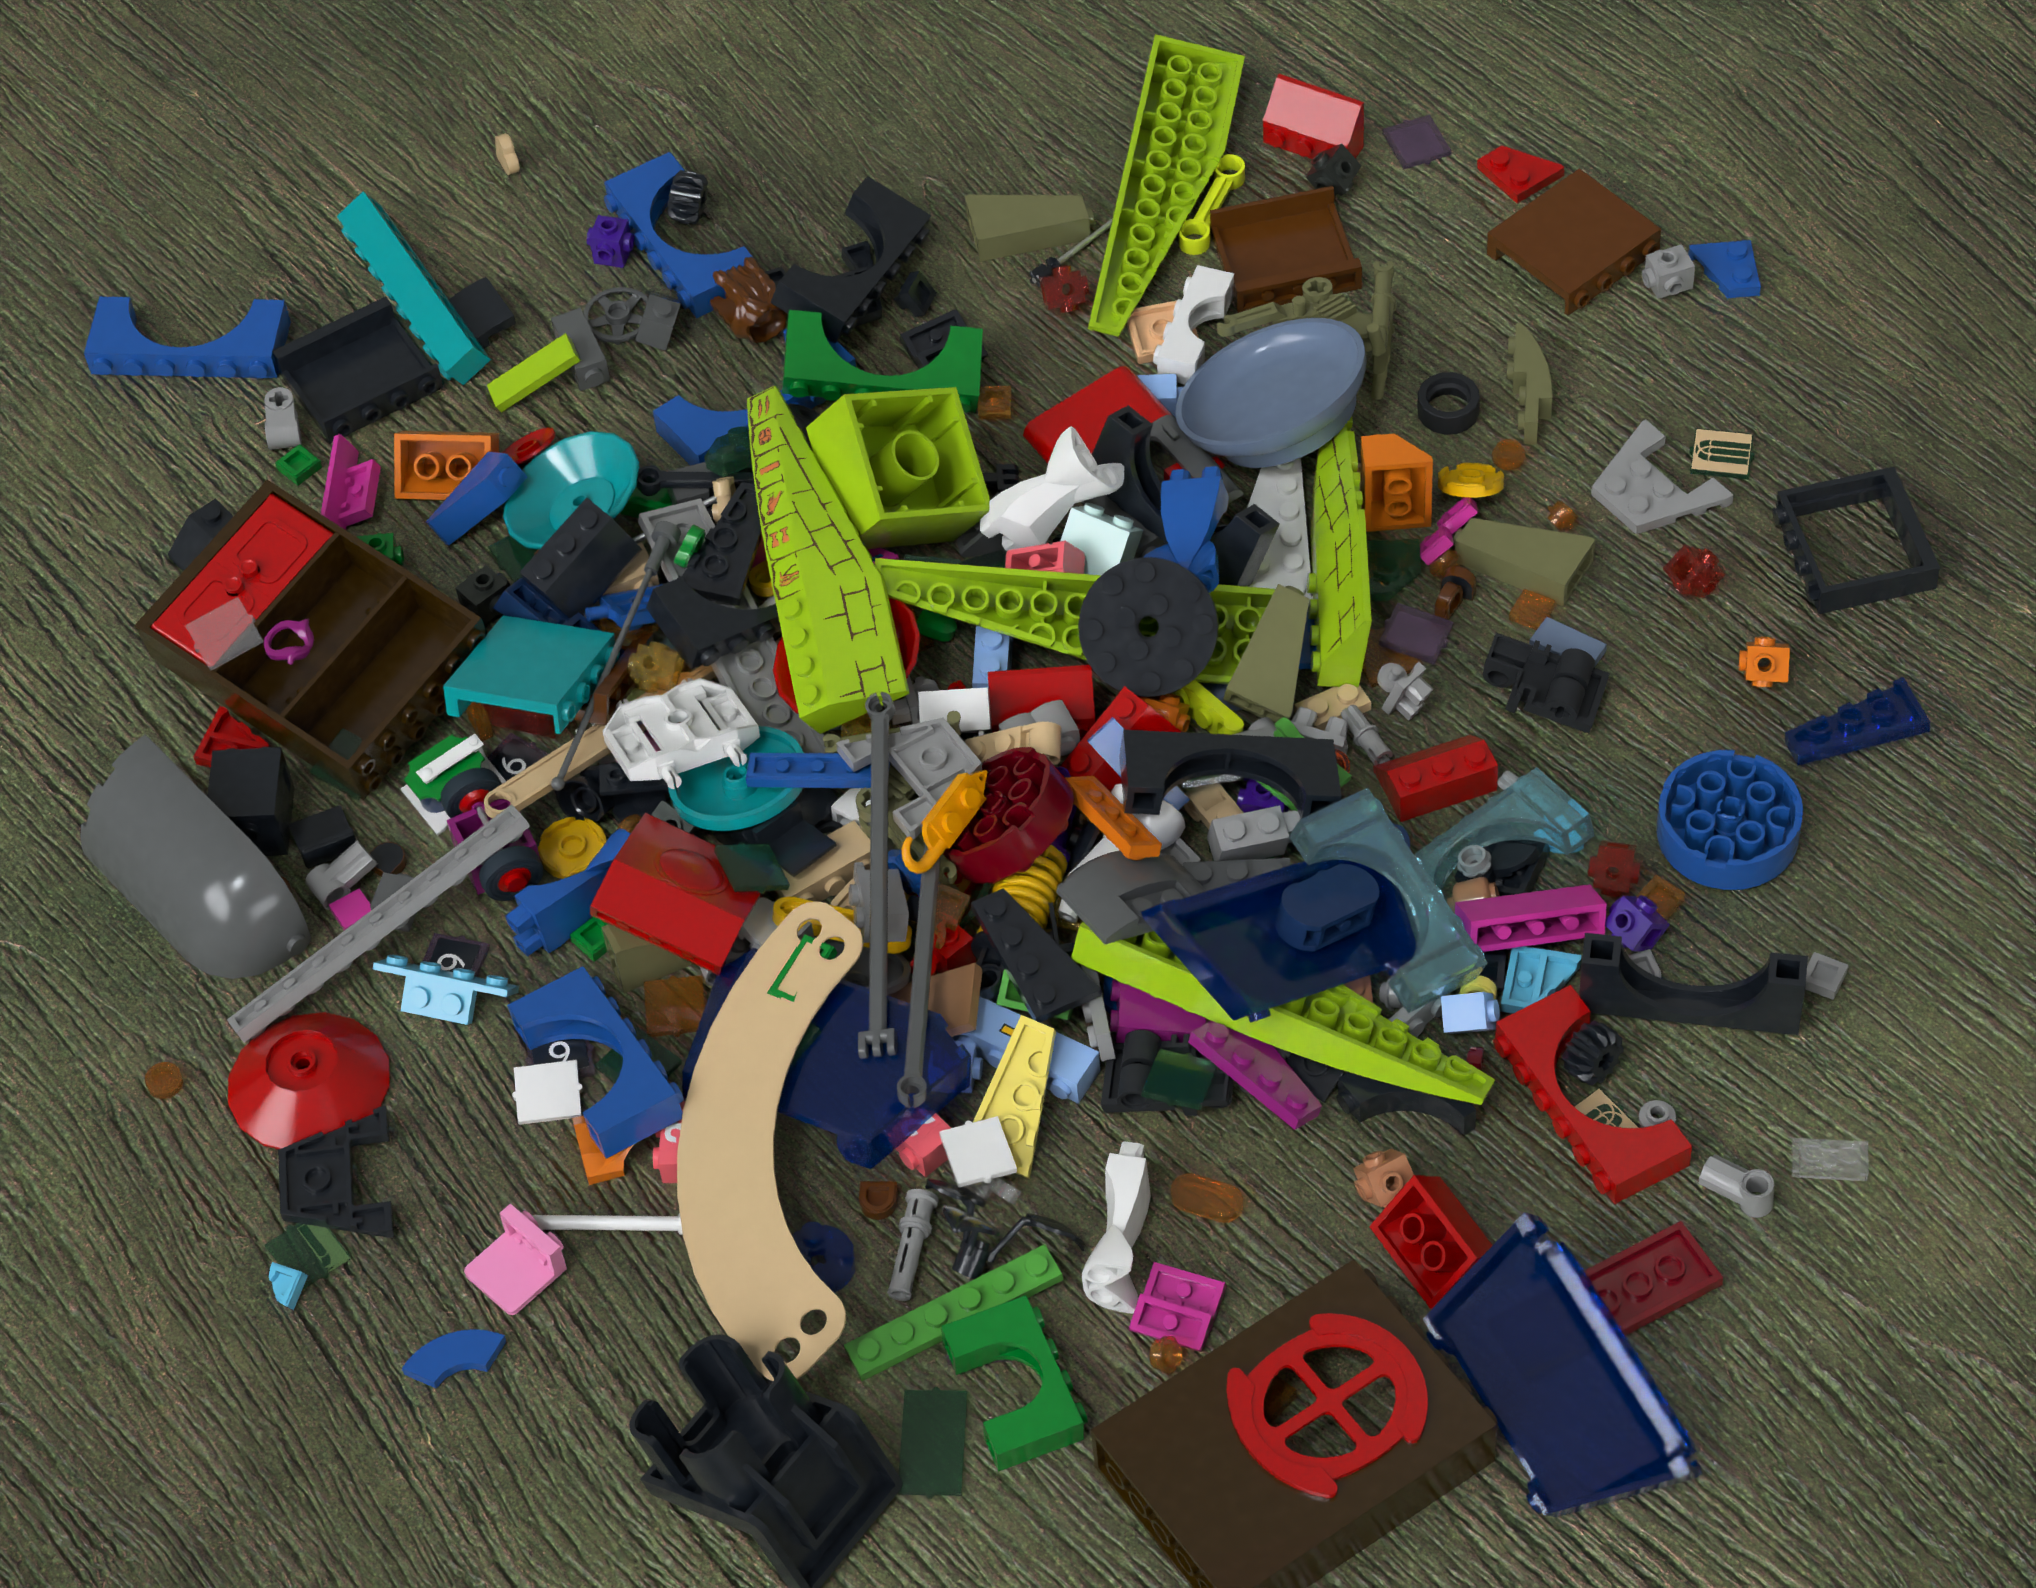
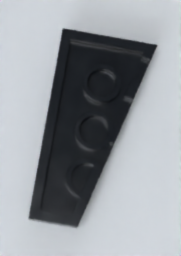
[678,482,762,605]
[971,888,1101,1023]

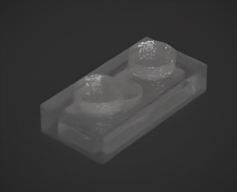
[1791,1138,1869,1181]

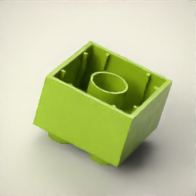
[806,387,990,549]

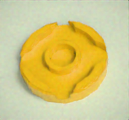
[1438,463,1504,498]
[538,817,607,879]

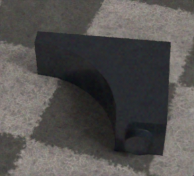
[1336,1072,1476,1136]

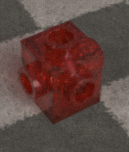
[1039,265,1089,313]
[1662,544,1726,599]
[1588,840,1641,897]

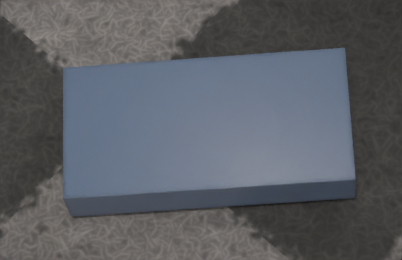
[1529,617,1607,668]

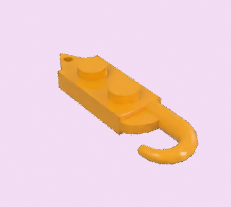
[901,770,987,874]

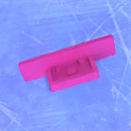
[321,434,381,530]

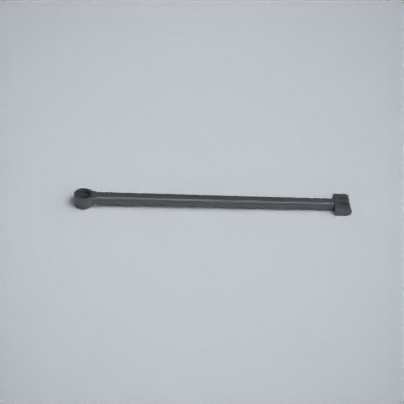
[858,692,898,1059]
[897,842,941,1108]

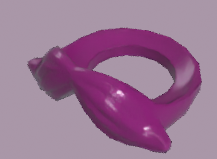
[264,619,314,665]

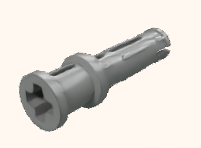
[887,1189,939,1301]

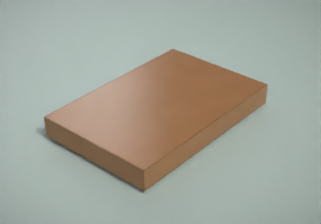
[883,963,982,1056]

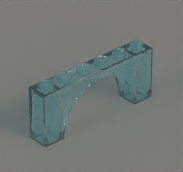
[1375,767,1595,957]
[1289,788,1488,1013]

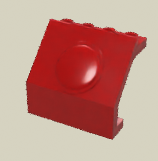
[590,812,773,976]

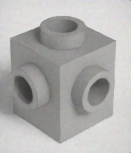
[1642,244,1695,299]

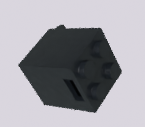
[207,747,295,856]

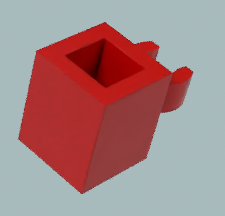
[910,917,976,976]

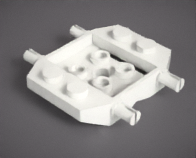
[603,678,760,789]

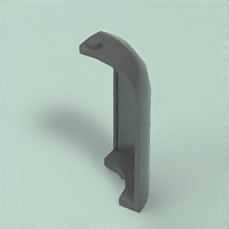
[80,734,311,979]

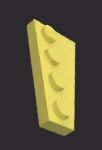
[973,1015,1056,1179]

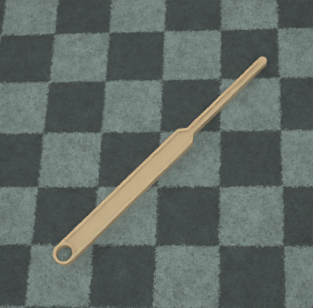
[484,631,782,819]

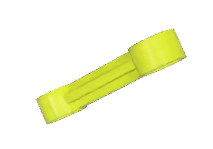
[1178,154,1245,255]

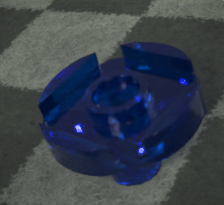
[792,1222,855,1293]

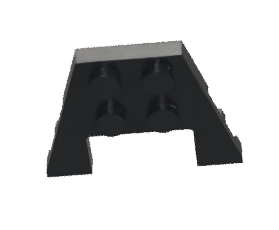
[278,1106,394,1238]

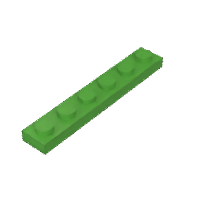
[844,1244,1063,1381]

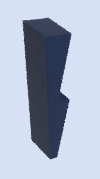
[493,578,624,658]

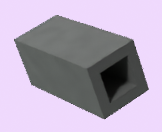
[551,308,610,391]

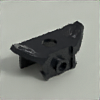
[580,763,671,824]

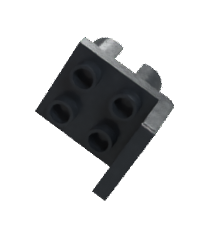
[629,1334,903,1588]

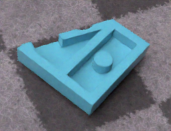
[1500,946,1582,1014]

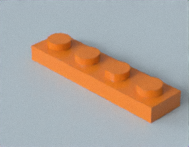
[1065,776,1162,861]

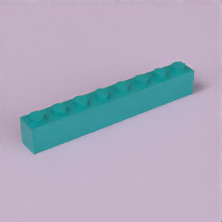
[337,191,491,385]

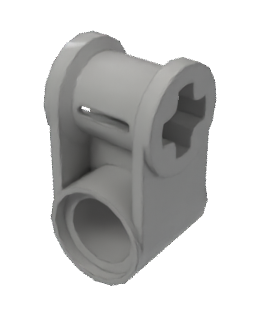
[264,387,302,450]

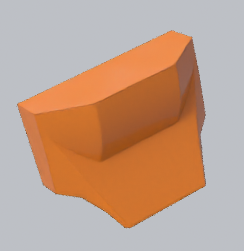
[572,1116,634,1185]

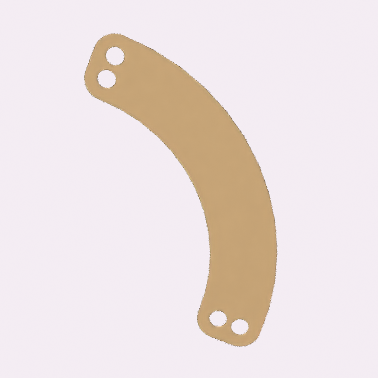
[677,901,863,1381]

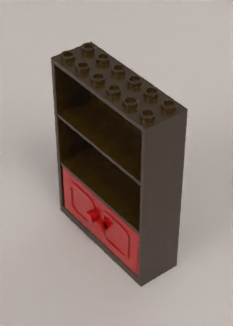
[134,480,487,800]

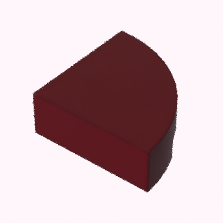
[1466,1046,1485,1071]

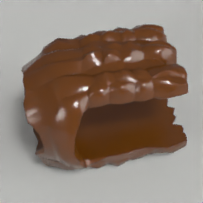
[710,257,787,344]

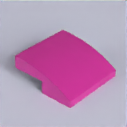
[1129,1262,1227,1352]

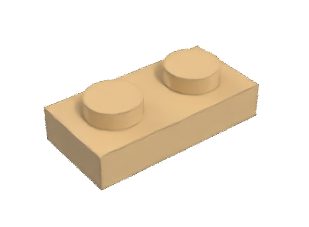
[1294,684,1371,731]

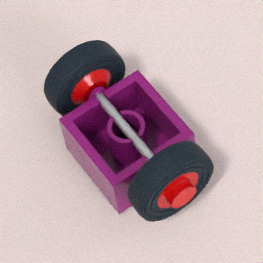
[441,768,544,901]

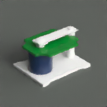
[401,734,506,836]

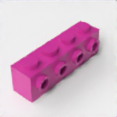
[1454,884,1607,954]

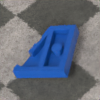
[1688,240,1761,298]

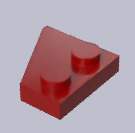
[1477,145,1565,204]
[193,706,270,768]

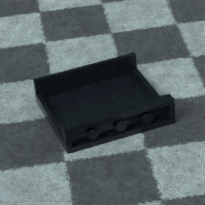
[273,296,444,444]

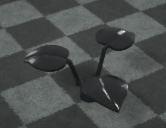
[925,1179,1085,1279]

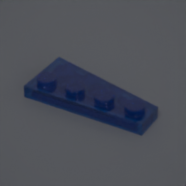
[1785,677,1930,766]

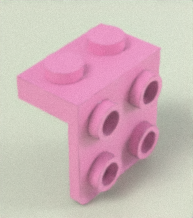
[464,1204,567,1315]

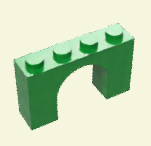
[941,1295,1088,1472]

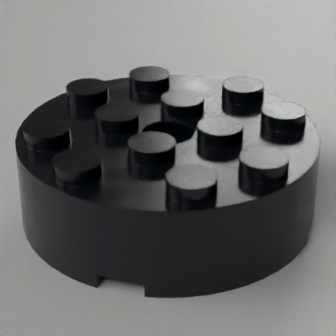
[1078,557,1219,697]

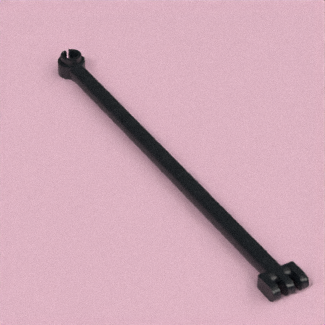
[636,464,1020,496]

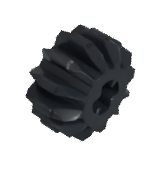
[667,170,708,225]
[1562,1020,1624,1086]

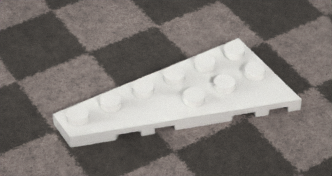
[1247,458,1313,612]

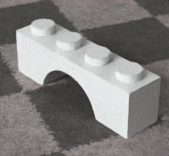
[1153,265,1234,385]

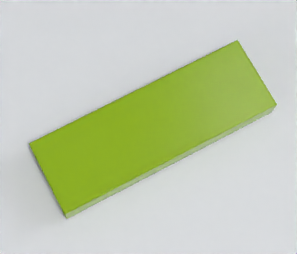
[487,333,581,413]

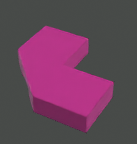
[1419,497,1478,566]

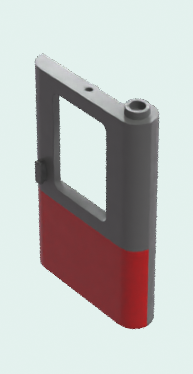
[1023,366,1244,559]

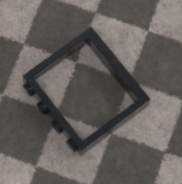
[1772,467,1940,614]

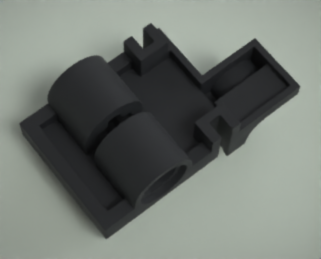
[1483,632,1610,734]
[1101,1030,1233,1116]

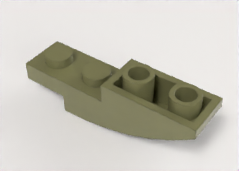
[1507,323,1552,444]

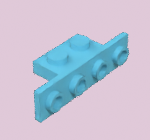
[373,955,519,1025]

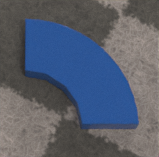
[402,1329,507,1388]

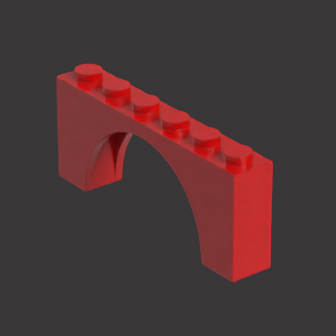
[1493,985,1692,1205]

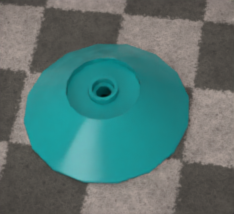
[503,431,639,549]

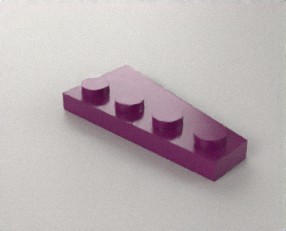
[1188,1021,1322,1130]

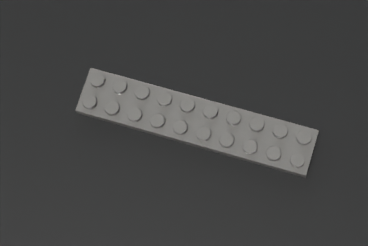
[638,498,827,753]

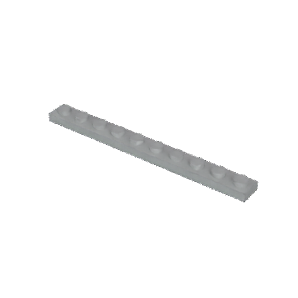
[227,804,530,1043]

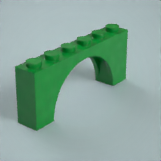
[782,310,983,413]

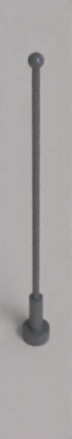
[551,521,681,791]

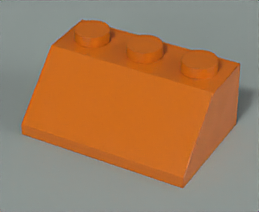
[394,431,499,500]
[1361,434,1433,532]

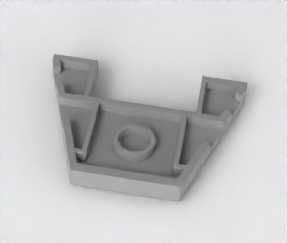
[1591,419,1734,534]
[836,717,982,839]

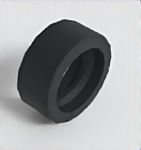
[1417,372,1480,435]

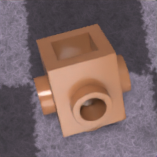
[1353,1149,1414,1208]

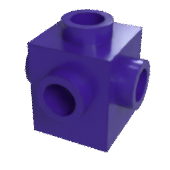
[587,215,634,268]
[1605,895,1670,952]

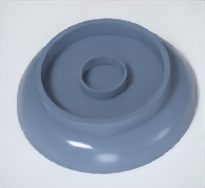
[1175,318,1367,468]

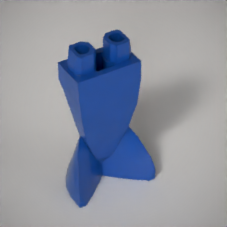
[1144,466,1229,592]
[505,828,630,956]

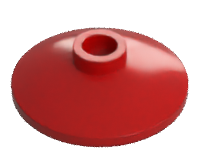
[502,427,556,465]

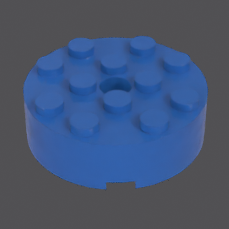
[1656,750,1803,890]

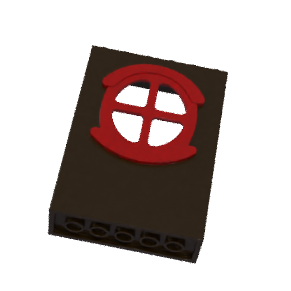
[1091,1259,1498,1588]

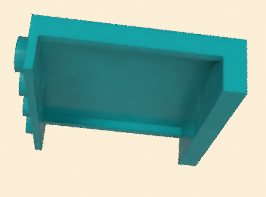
[443,615,619,734]

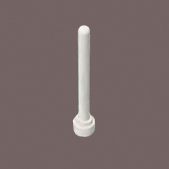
[532,1213,683,1235]

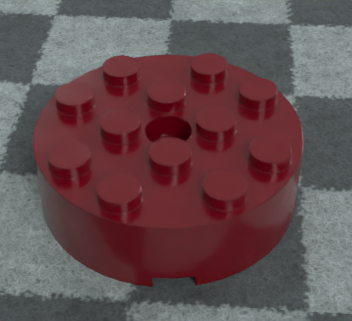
[943,747,1074,884]

